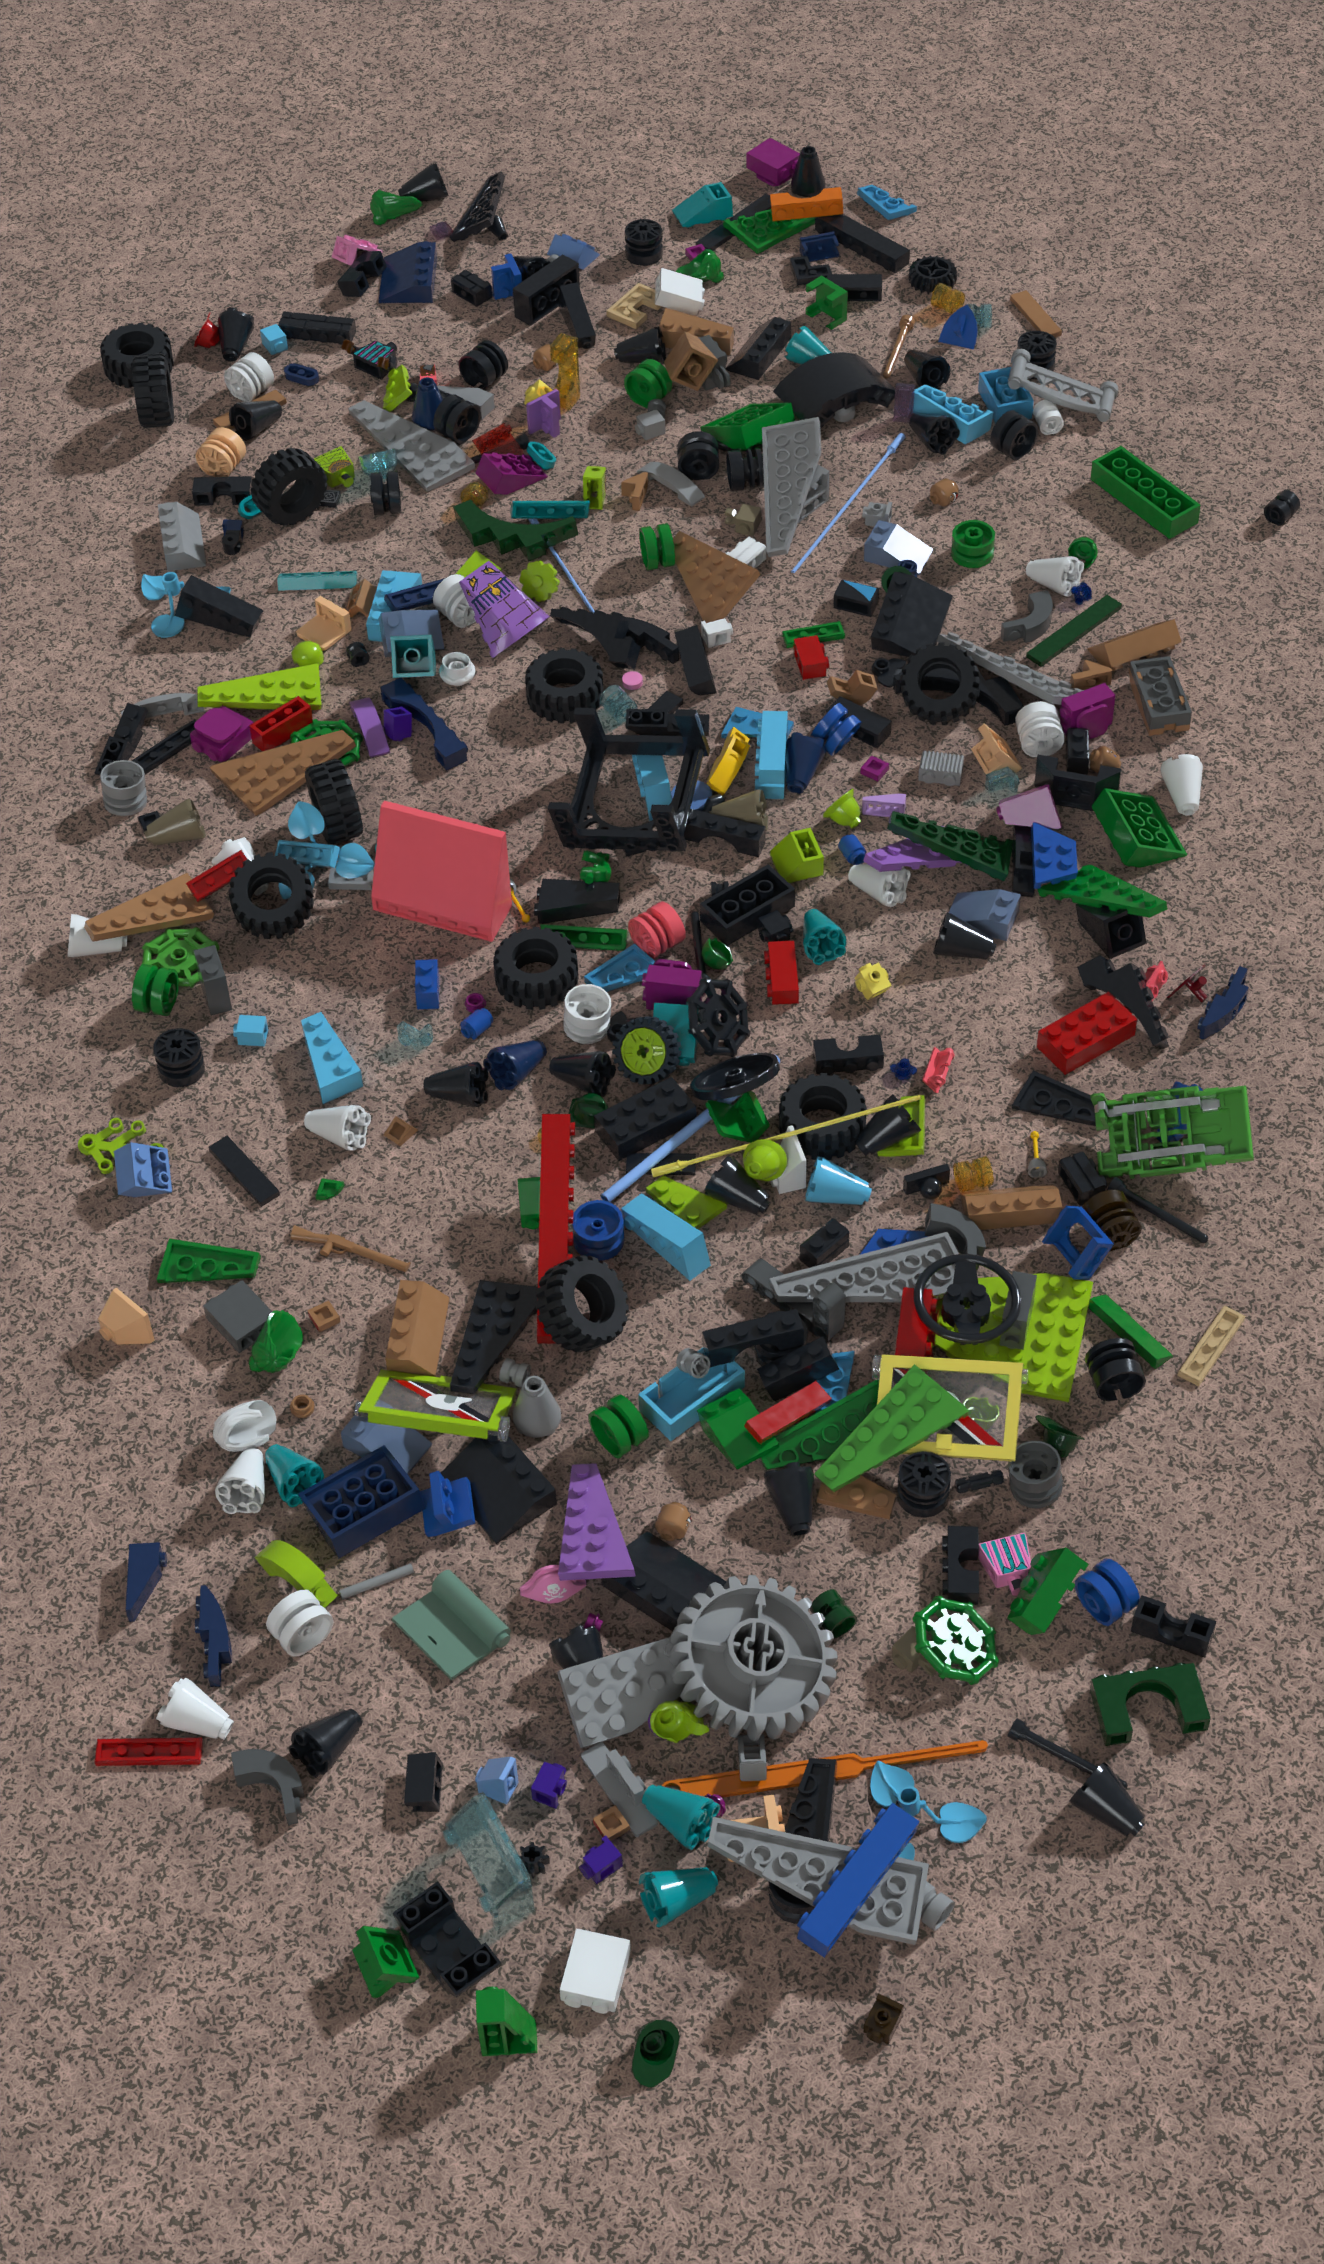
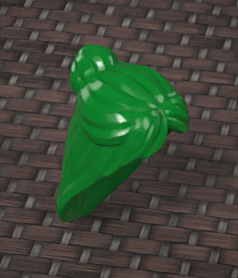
[370,189,422,225]
[675,249,724,283]
[248,1310,303,1373]

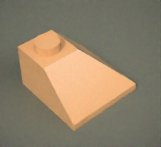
[98,1288,155,1345]

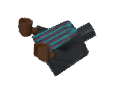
[341,340,398,380]

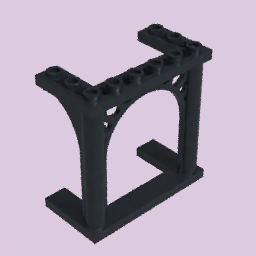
[548,708,710,852]

